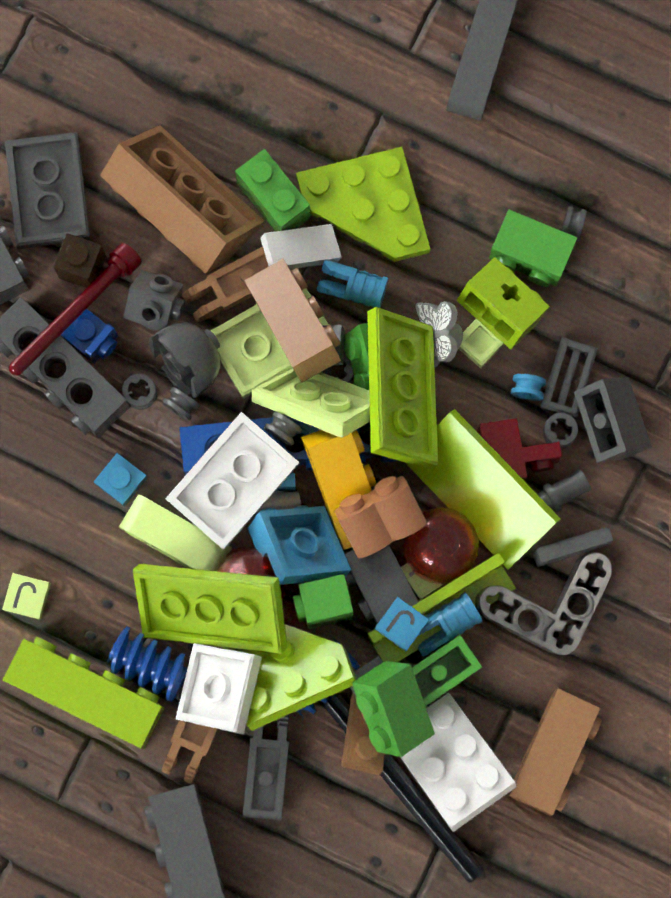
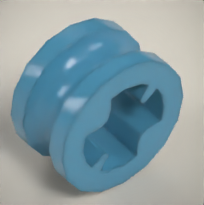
[511,374,546,401]

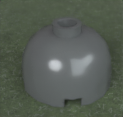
[149,322,221,398]

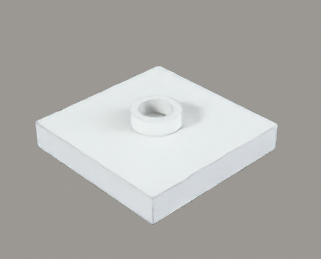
[175,643,262,734]

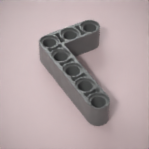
[446,0,518,121]

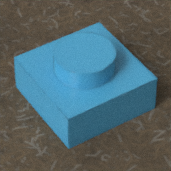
[94,453,148,507]

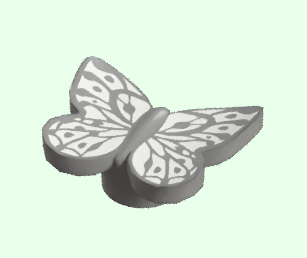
[415,301,463,368]

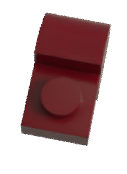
[477,418,562,481]

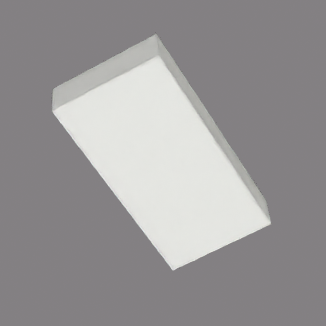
[260,224,342,269]

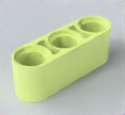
[119,494,232,572]

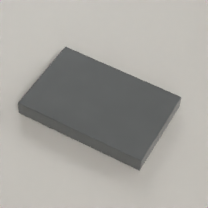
[5,132,91,249]

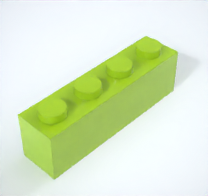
[2,637,165,749]

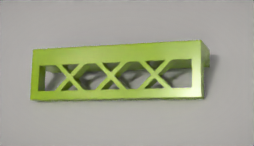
[367,553,516,662]

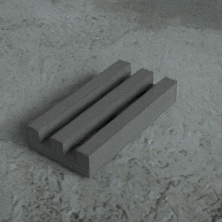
[540,337,598,420]
[533,527,614,567]

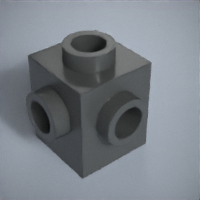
[123,270,185,331]

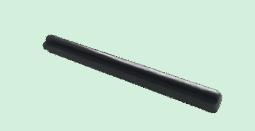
[324,693,484,883]

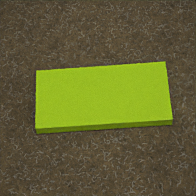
[367,307,438,469]
[406,409,561,570]
[133,564,287,654]

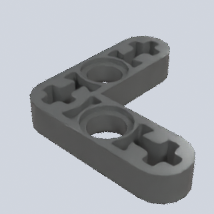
[475,553,612,655]

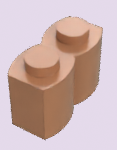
[334,476,427,559]

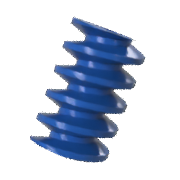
[107,626,188,702]

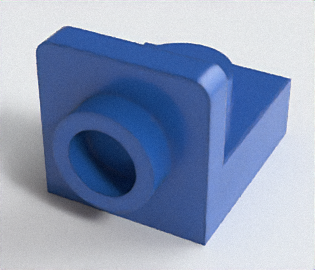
[61,309,118,364]

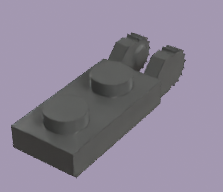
[243,714,289,820]

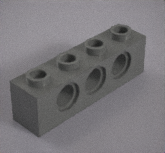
[0,297,130,438]

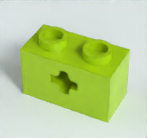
[456,257,550,350]

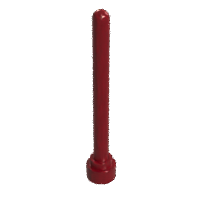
[9,243,142,376]

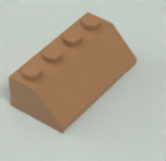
[100,125,265,274]

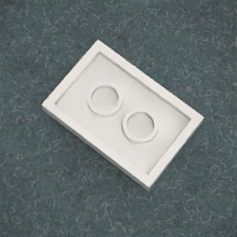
[165,412,300,550]
[400,693,517,832]

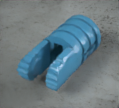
[317,260,389,308]
[418,592,483,656]

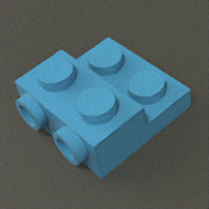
[248,505,351,585]

